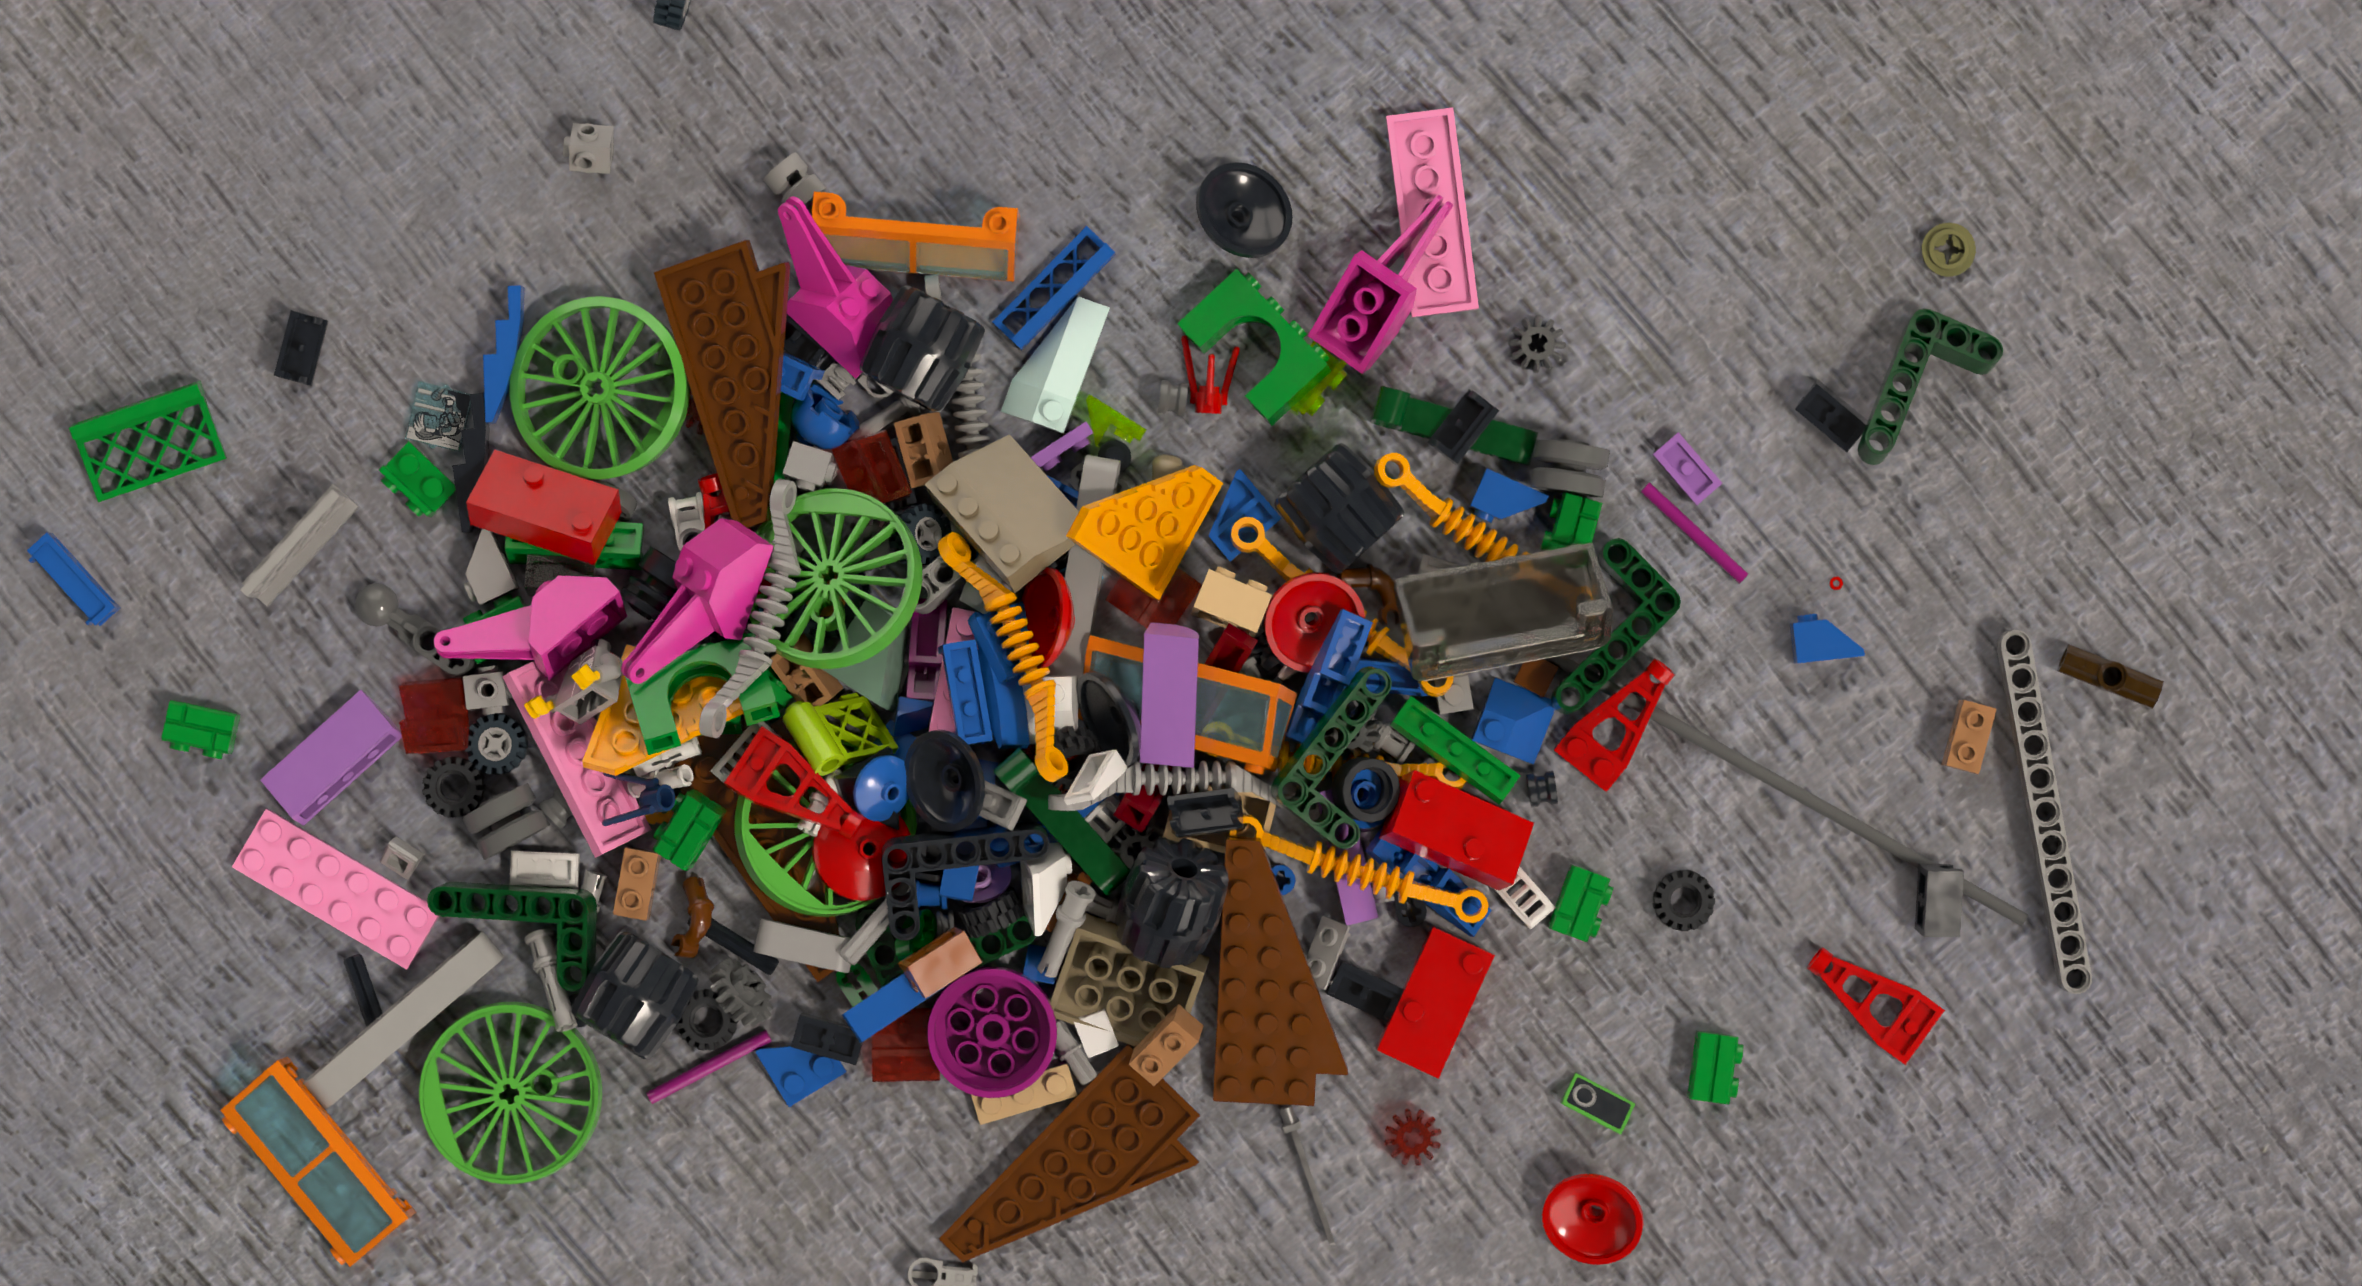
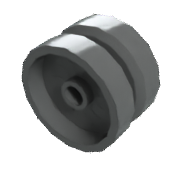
[1530,439,1610,498]
[462,783,550,860]

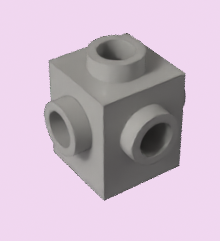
[563,123,614,174]
[463,666,513,715]

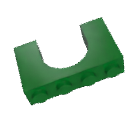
[1177,269,1331,426]
[625,633,780,755]

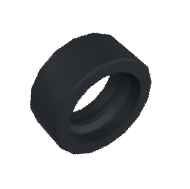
[1331,757,1400,823]

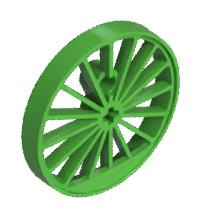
[510,296,690,479]
[749,488,922,669]
[735,739,917,917]
[419,1002,602,1184]

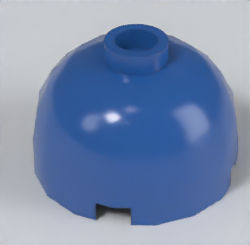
[791,384,859,449]

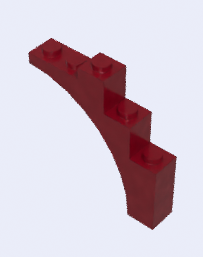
[1113,623,1258,832]

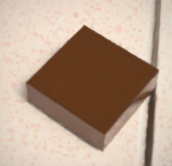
[1513,652,1559,697]

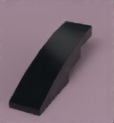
[452,393,490,533]

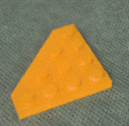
[1066,465,1223,600]
[582,644,743,776]

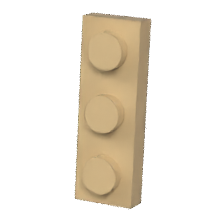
[971,1063,1077,1125]

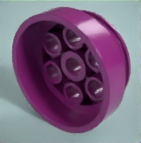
[928,967,1057,1098]

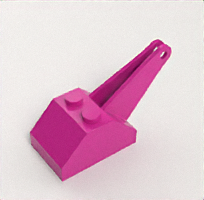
[1308,195,1453,374]
[778,196,893,379]
[621,518,774,684]
[434,576,627,681]

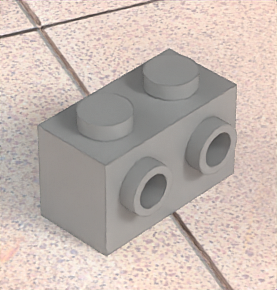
[783,441,838,493]

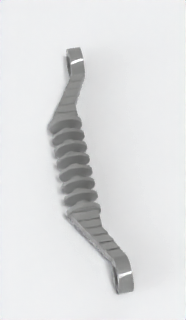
[925,274,990,537]
[699,479,801,738]
[1048,761,1316,811]

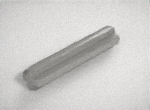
[840,882,910,965]

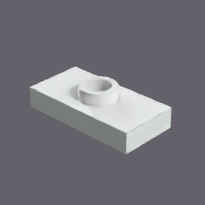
[510,851,580,888]

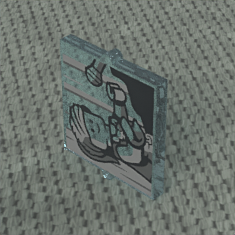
[405,381,471,452]

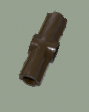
[2057,644,2164,709]

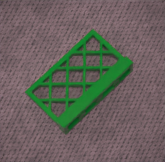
[69,380,227,502]

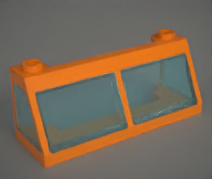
[812,191,1020,282]
[1078,635,1297,775]
[220,1056,417,1267]

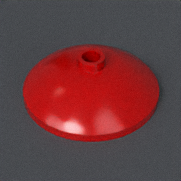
[1021,567,1075,669]
[1264,572,1365,673]
[812,815,911,901]
[1542,1174,1644,1265]

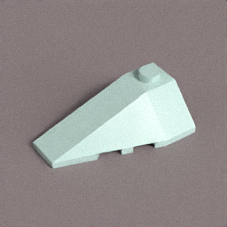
[1001,296,1110,435]

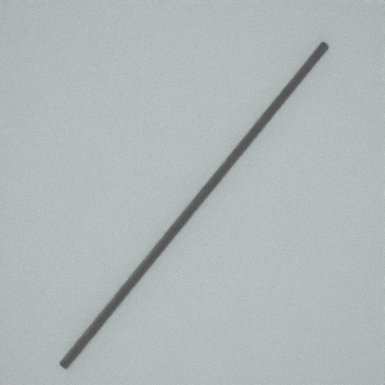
[1475,608,2028,926]

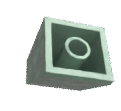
[823,600,909,713]

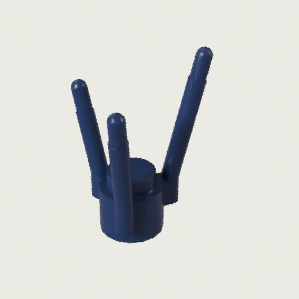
[602,773,675,826]

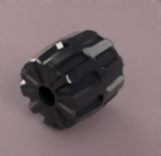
[860,285,985,413]
[1274,443,1404,574]
[1115,837,1229,969]
[571,931,699,1060]

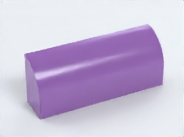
[1140,623,1199,768]
[260,690,404,826]
[1317,788,1378,926]

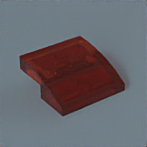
[831,430,912,503]
[1105,567,1202,628]
[398,678,469,754]
[871,1008,940,1082]

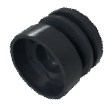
[620,546,678,623]

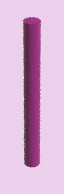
[1641,482,1748,584]
[646,1029,772,1104]

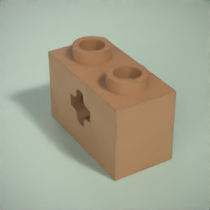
[894,412,953,488]
[771,633,843,707]
[1941,700,1997,774]
[613,847,661,921]
[1129,1004,1204,1086]

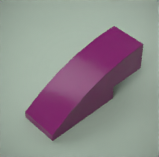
[906,598,947,708]

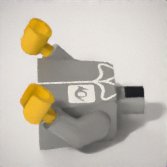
[524,639,623,725]

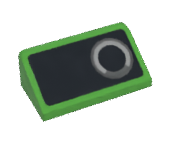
[1560,1072,1635,1135]

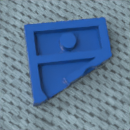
[1208,469,1282,562]
[969,601,1029,683]
[755,1046,847,1107]

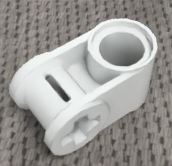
[668,492,705,551]

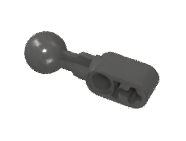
[355,583,477,678]

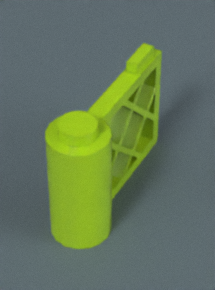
[782,693,899,776]

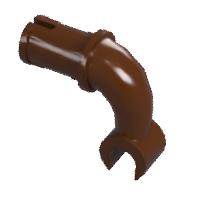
[1337,563,1404,626]
[671,877,714,958]

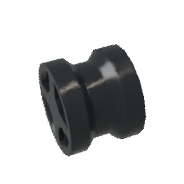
[1526,771,1558,808]

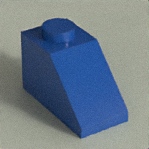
[1469,469,1549,523]
[1790,614,1865,664]

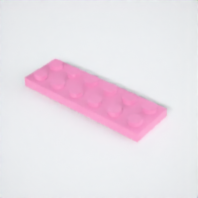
[1386,108,1479,318]
[502,661,652,858]
[232,809,439,970]

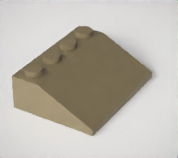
[925,434,1079,593]
[1050,913,1210,1047]

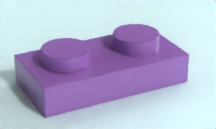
[1030,422,1093,471]
[1652,432,1723,506]

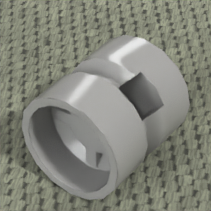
[763,152,827,210]

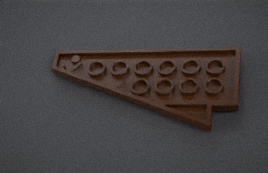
[654,240,790,528]
[665,714,840,982]
[1213,836,1348,1106]
[939,1044,1200,1262]

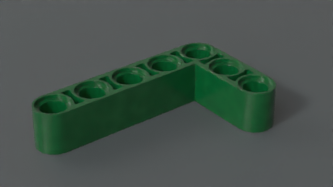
[1857,308,2003,465]
[1370,386,1538,466]
[1551,538,1681,714]
[1271,666,1392,849]
[993,748,1130,896]
[427,882,597,991]
[855,908,1036,987]

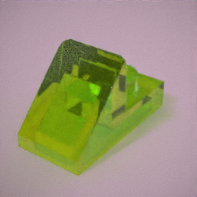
[1086,394,1147,447]

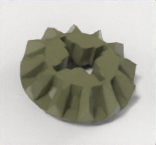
[1921,223,1976,277]

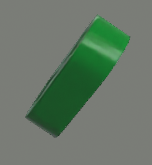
[895,909,937,961]
[836,963,878,1007]

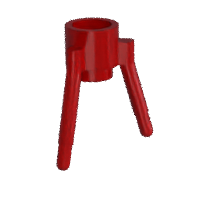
[1181,335,1240,414]

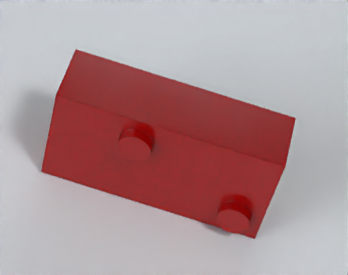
[466,449,622,565]
[1379,770,1534,891]
[1376,926,1495,1079]

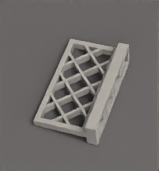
[240,484,359,606]

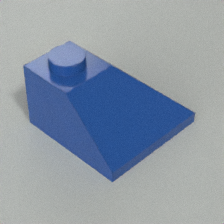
[1471,678,1555,765]

